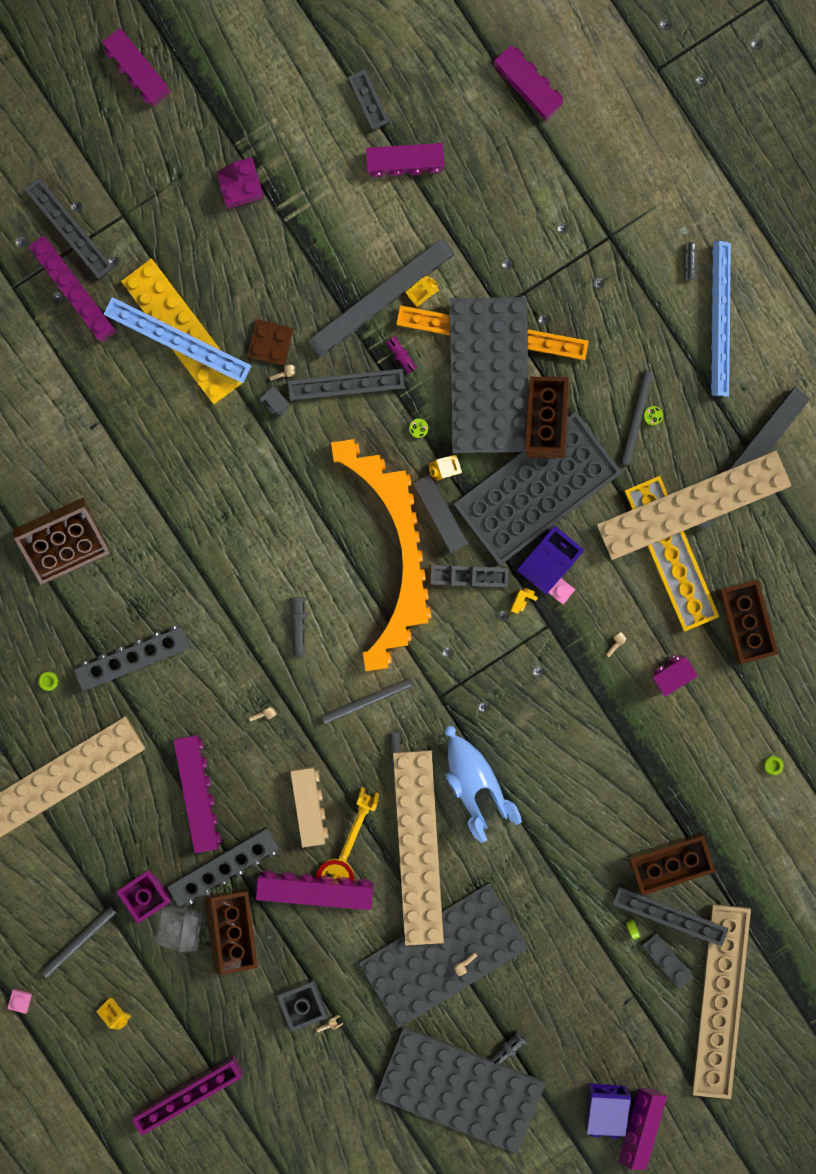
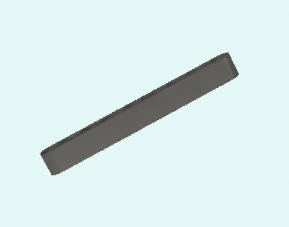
[308,238,455,357]
[697,387,810,531]

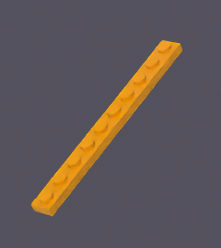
[396,306,589,361]

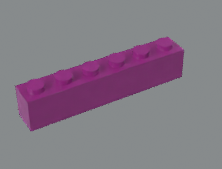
[28,235,117,343]
[174,734,222,853]
[256,870,374,910]
[132,1055,243,1136]

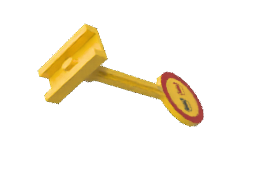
[316,787,379,880]

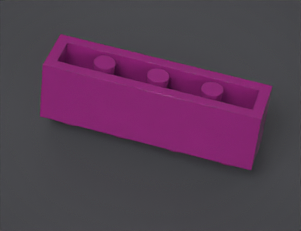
[102,28,171,107]
[493,45,564,122]
[366,143,444,178]
[618,1088,667,1170]

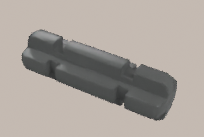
[684,242,696,281]

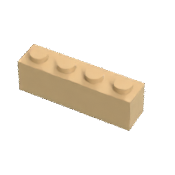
[291,766,329,848]

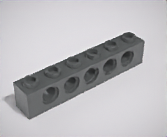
[74,625,192,691]
[167,827,280,907]

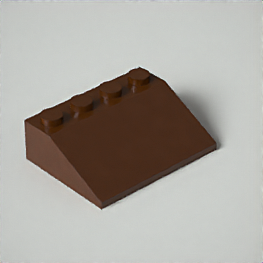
[14,497,110,585]

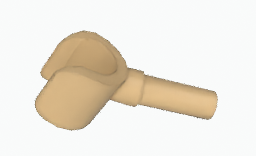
[269,365,295,381]
[606,632,626,657]
[249,707,277,721]
[454,952,477,976]
[316,1015,343,1032]

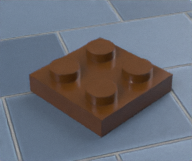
[247,319,294,366]

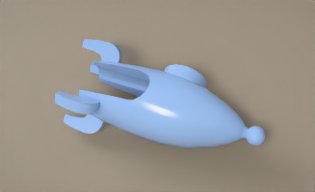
[444,726,522,843]

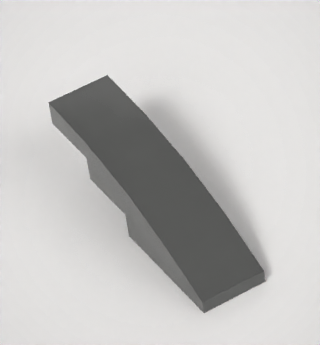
[413,474,468,553]
[428,565,509,587]

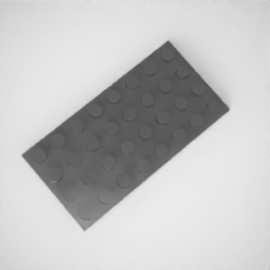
[450,297,529,453]
[454,412,622,565]
[359,882,529,1028]
[375,1026,546,1154]

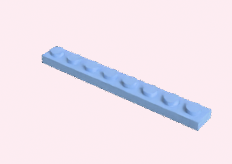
[711,241,731,397]
[104,297,252,383]

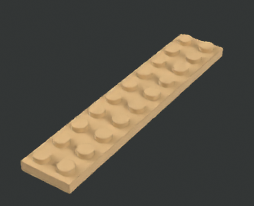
[597,450,792,560]
[0,716,146,837]
[393,750,444,945]
[692,904,751,1099]

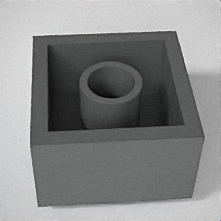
[277,977,328,1032]

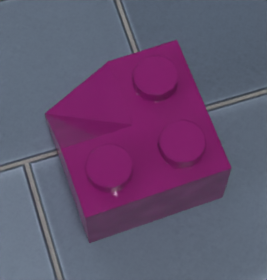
[217,157,264,209]
[651,654,698,697]
[116,870,173,923]

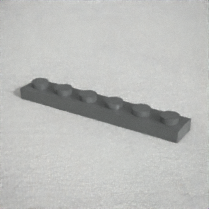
[24,177,114,280]
[288,369,405,401]
[613,886,729,947]

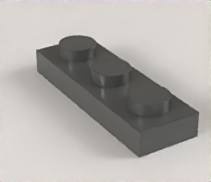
[348,69,390,131]
[641,932,694,989]

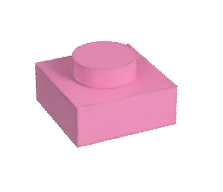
[548,578,575,604]
[8,989,32,1014]

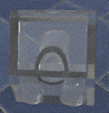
[156,905,203,952]

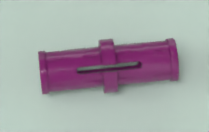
[386,336,418,375]

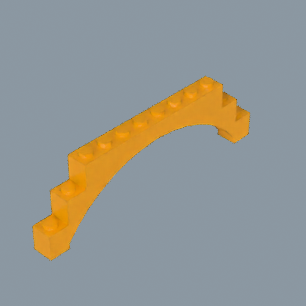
[331,439,431,671]

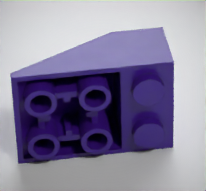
[517,526,584,595]

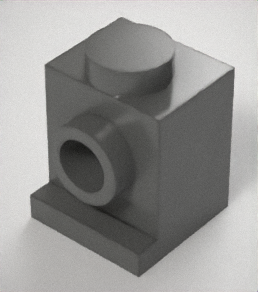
[260,386,290,417]

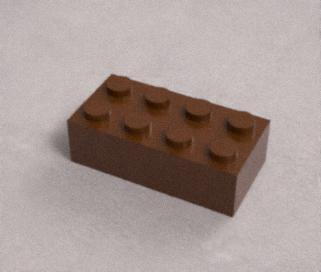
[525,376,570,458]
[717,580,778,664]
[628,832,715,896]
[205,889,258,975]

